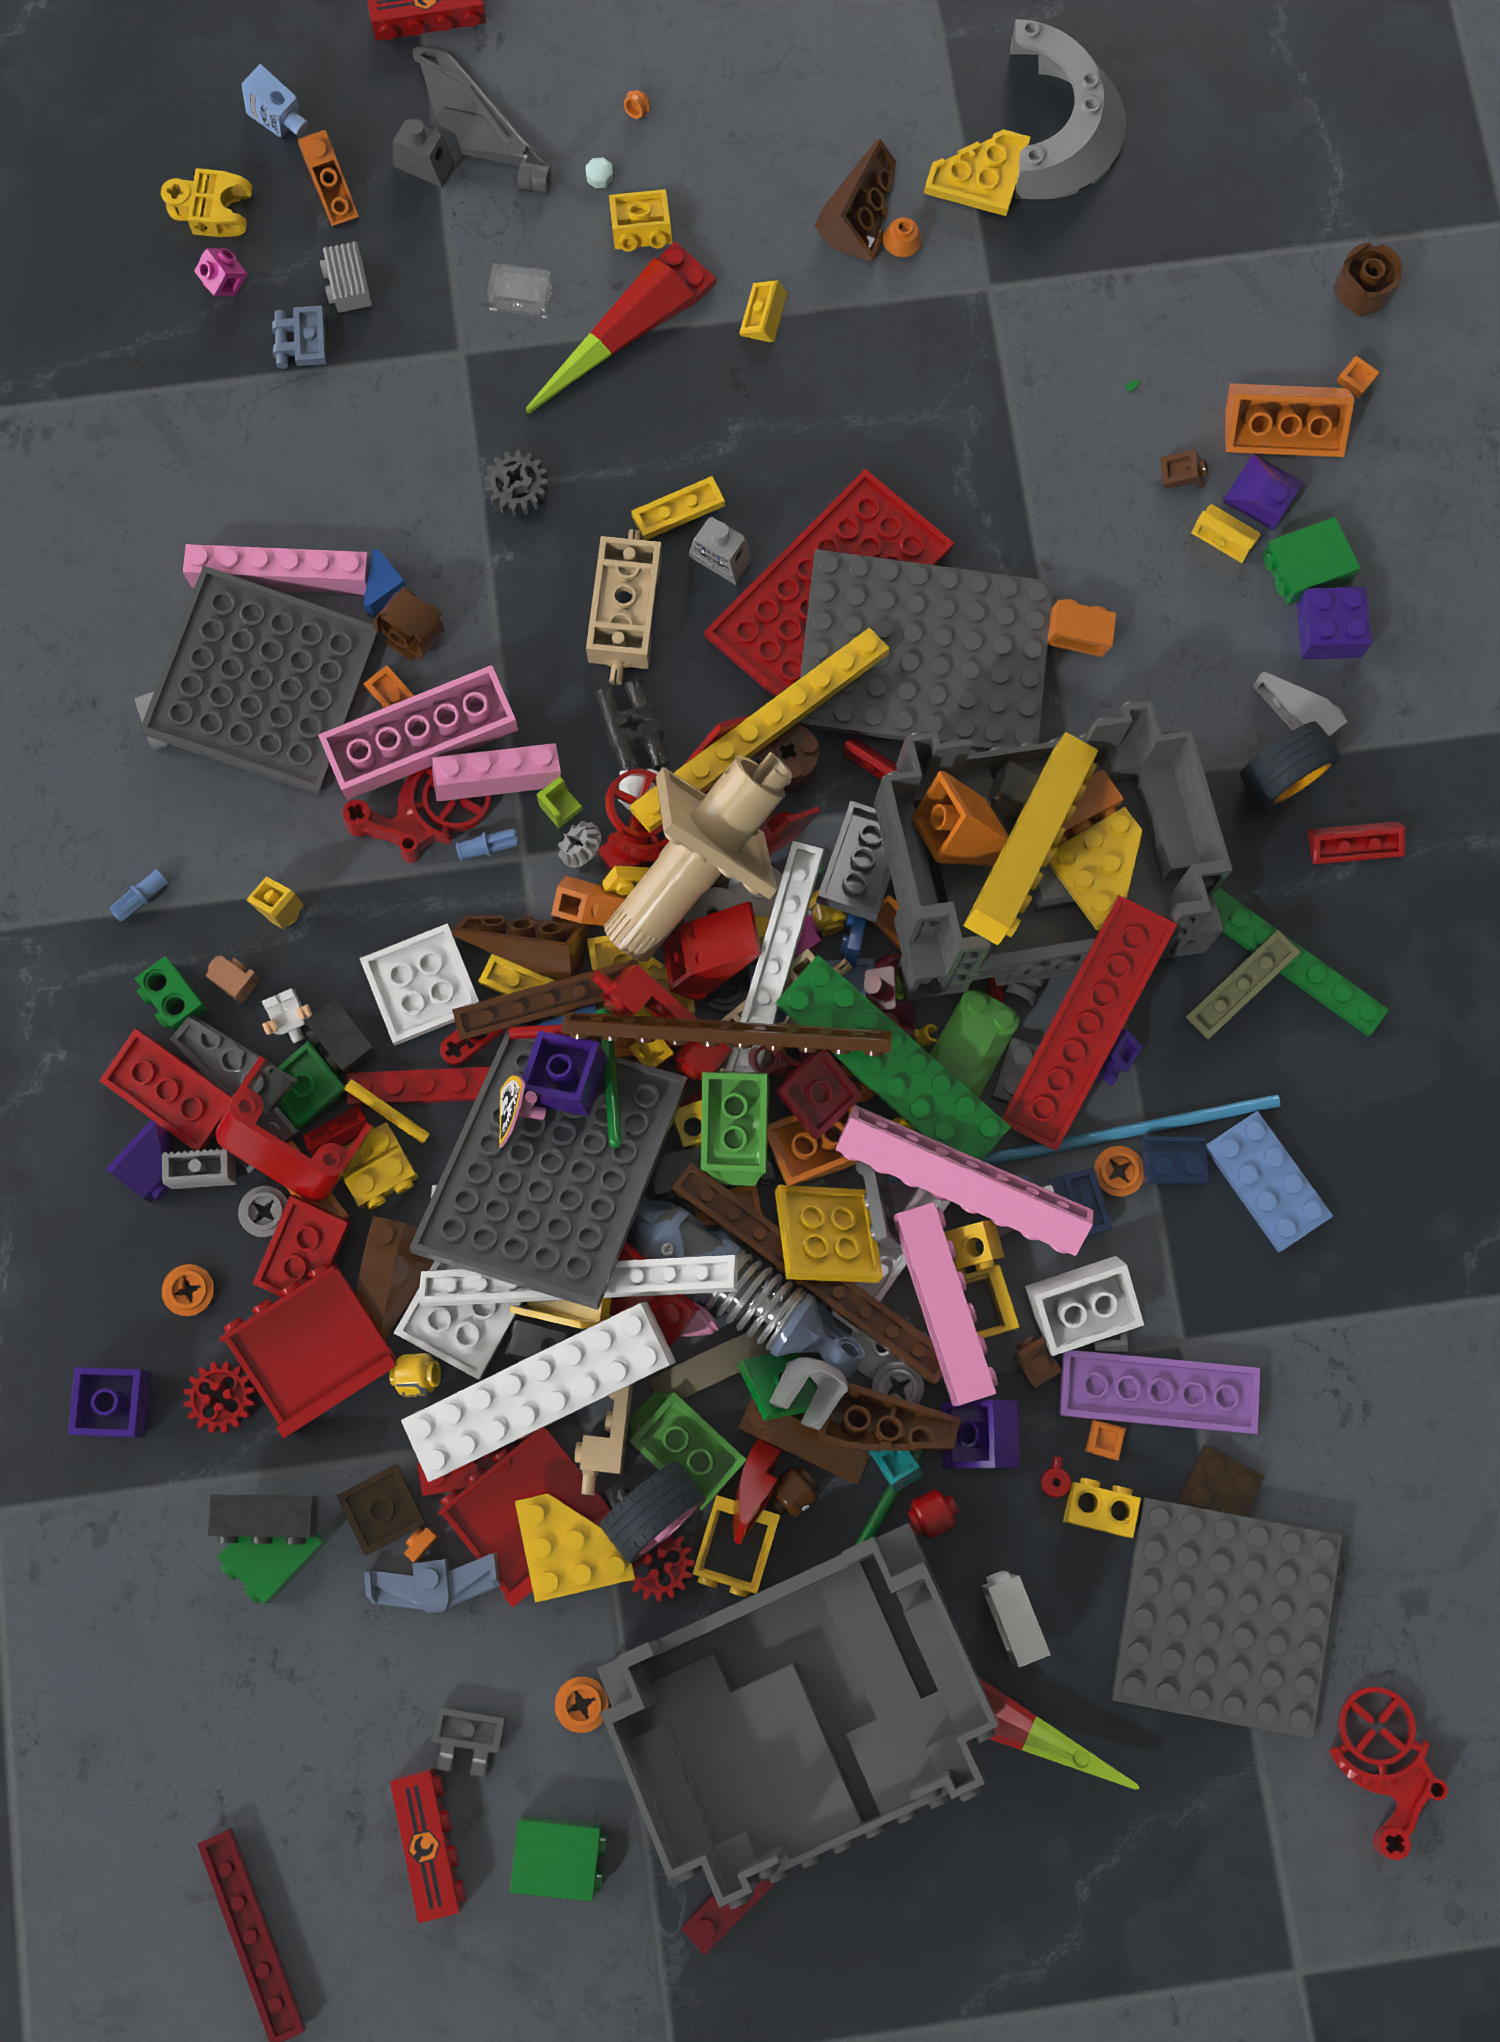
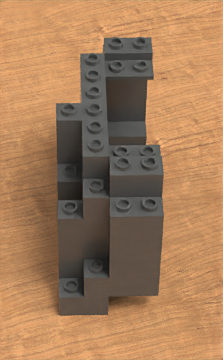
[874,700,1232,1001]
[596,1523,999,1909]

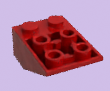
[662,901,762,1002]

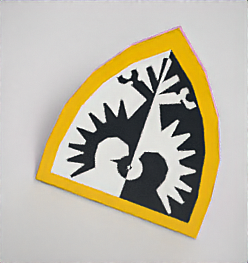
[499,1075,546,1148]

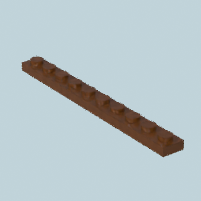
[562,1012,891,1056]
[671,1162,943,1385]

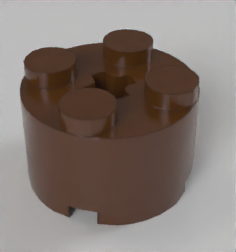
[1334,243,1403,317]
[372,587,444,661]
[757,723,819,793]

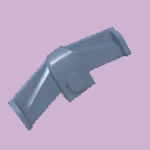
[364,1552,501,1613]

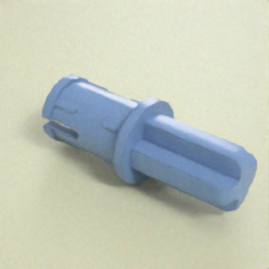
[455,829,519,861]
[109,869,169,921]

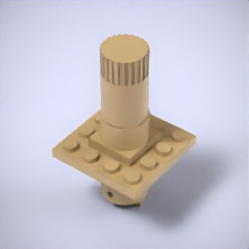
[604,752,792,962]

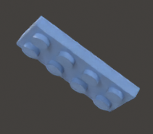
[1204,1111,1333,1253]

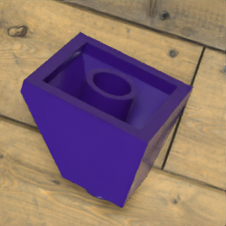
[1223,454,1304,531]
[106,1120,173,1203]

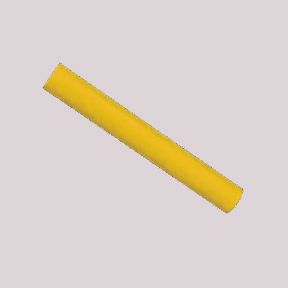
[344,1079,430,1144]

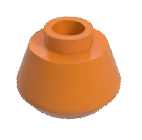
[883,217,922,257]

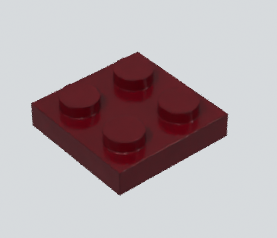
[774,1049,863,1139]

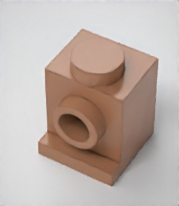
[205,956,261,1004]

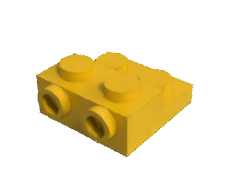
[609,189,672,252]
[343,1122,419,1210]

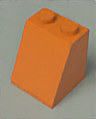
[911,771,1009,866]

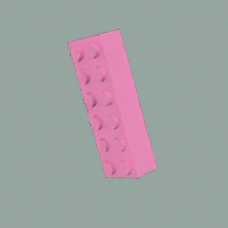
[318,665,518,800]

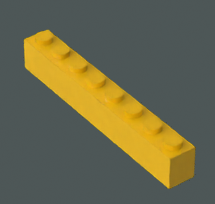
[963,731,1098,945]

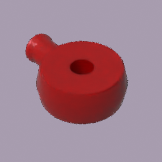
[1040,1456,1071,1499]

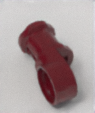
[748,1045,807,1078]

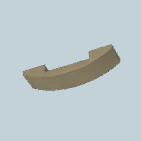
[649,1325,771,1400]

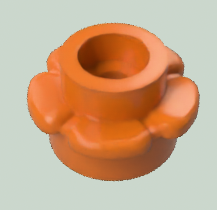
[624,90,650,119]

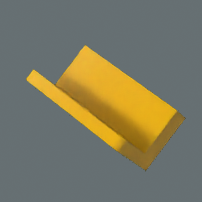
[1191,504,1260,563]

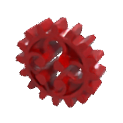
[183,1362,257,1434]
[625,1534,694,1603]

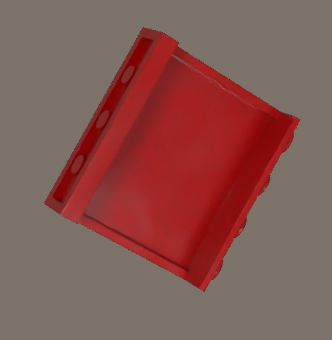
[219,1263,397,1439]
[438,1427,611,1608]

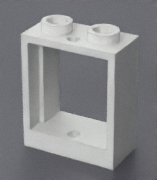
[981,1570,1051,1668]

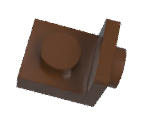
[1161,449,1209,489]
[1012,1335,1062,1389]

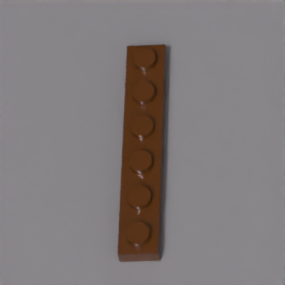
[452,959,638,1040]

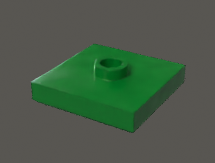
[278,1041,347,1131]
[738,1353,817,1421]

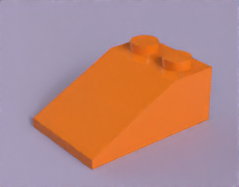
[768,1104,857,1187]

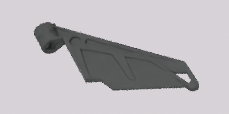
[412,47,552,194]

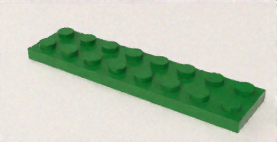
[774,955,1011,1161]

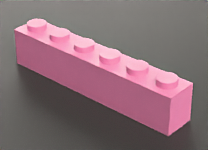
[183,544,371,595]
[892,1202,998,1407]

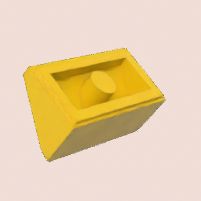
[739,280,787,342]

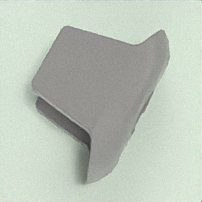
[770,1357,848,1430]

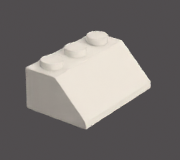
[1025,1256,1144,1356]

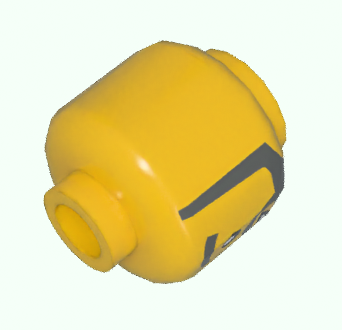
[389,1353,441,1397]

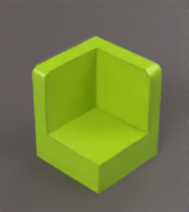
[536,776,582,829]

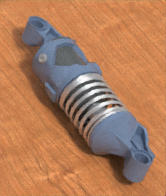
[631,1196,865,1381]

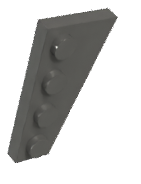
[170,1016,299,1124]

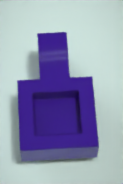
[1095,1029,1143,1086]

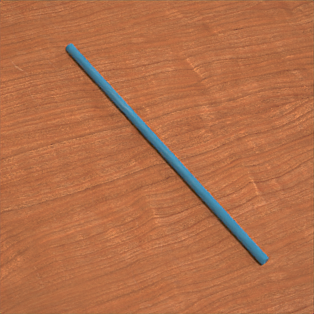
[887,1094,1280,1184]

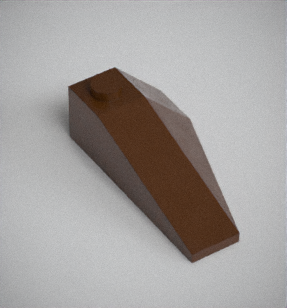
[814,139,896,261]
[452,914,592,980]
[355,1216,435,1340]
[816,1382,961,1451]
[738,1397,871,1485]

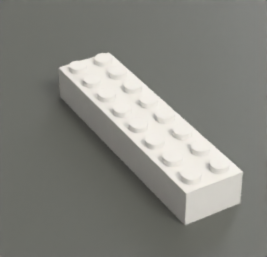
[401,1301,676,1482]

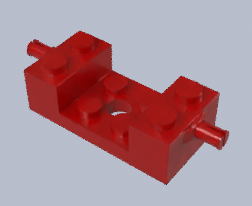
[590,964,733,1081]

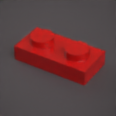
[303,1105,368,1157]

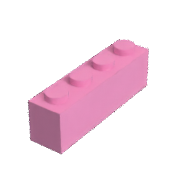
[432,743,561,801]

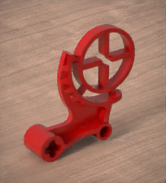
[342,766,491,863]
[605,769,699,906]
[1328,1687,1448,1860]

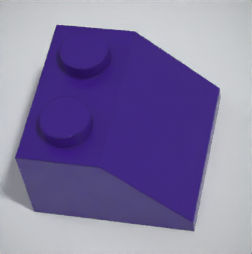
[942,1400,1020,1469]

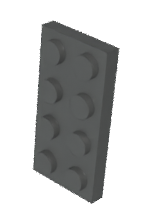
[816,801,891,922]

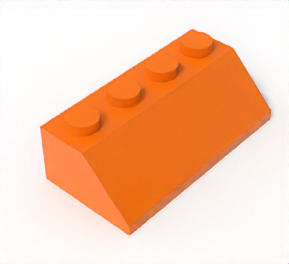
[1225,383,1355,457]

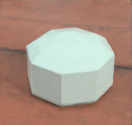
[586,157,613,188]

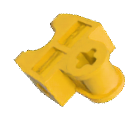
[161,168,253,237]

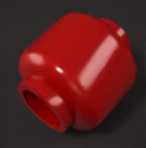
[907,1489,959,1539]

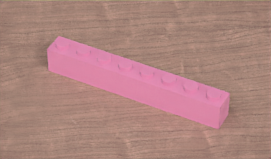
[836,1105,1094,1256]

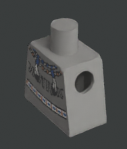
[688,517,752,585]

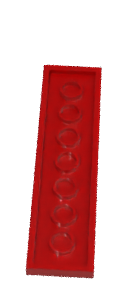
[1001,894,1178,1151]

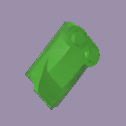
[930,989,1021,1098]
[701,1071,771,1186]
[629,1391,747,1510]

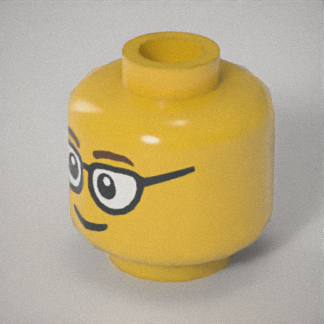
[807,889,849,936]

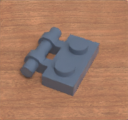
[272,305,327,369]

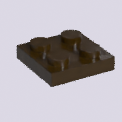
[1176,1445,1265,1517]
[336,1464,427,1556]

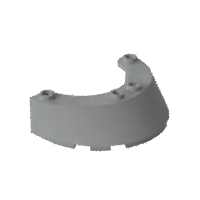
[1010,19,1126,199]

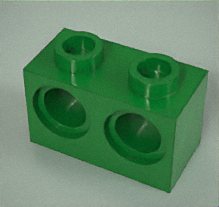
[134,956,209,1031]

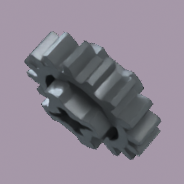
[483,450,549,516]

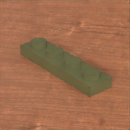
[1185,930,1300,1040]

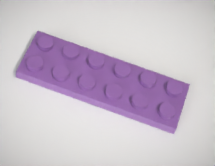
[1059,1350,1260,1435]

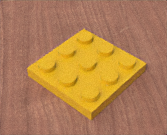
[775,1185,883,1283]

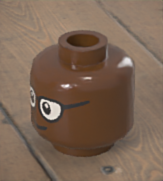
[770,1467,819,1517]

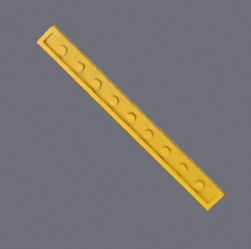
[630,627,889,833]

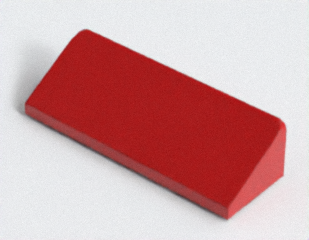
[843,738,897,780]
[1308,822,1405,864]

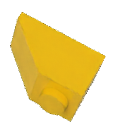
[246,876,304,930]

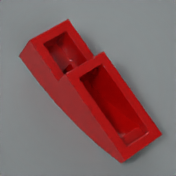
[733,1438,781,1545]

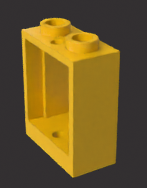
[963,1265,1019,1339]
[693,1495,780,1598]

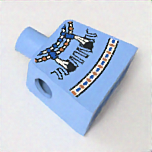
[241,64,308,137]

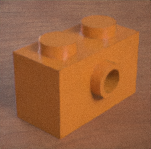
[1047,599,1116,657]

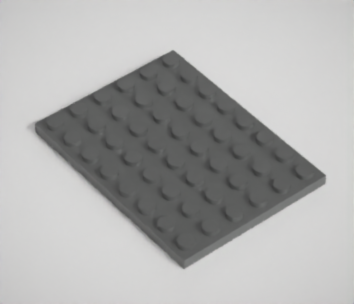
[797,549,1053,751]
[409,1027,688,1310]

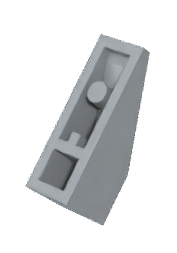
[1253,671,1348,739]

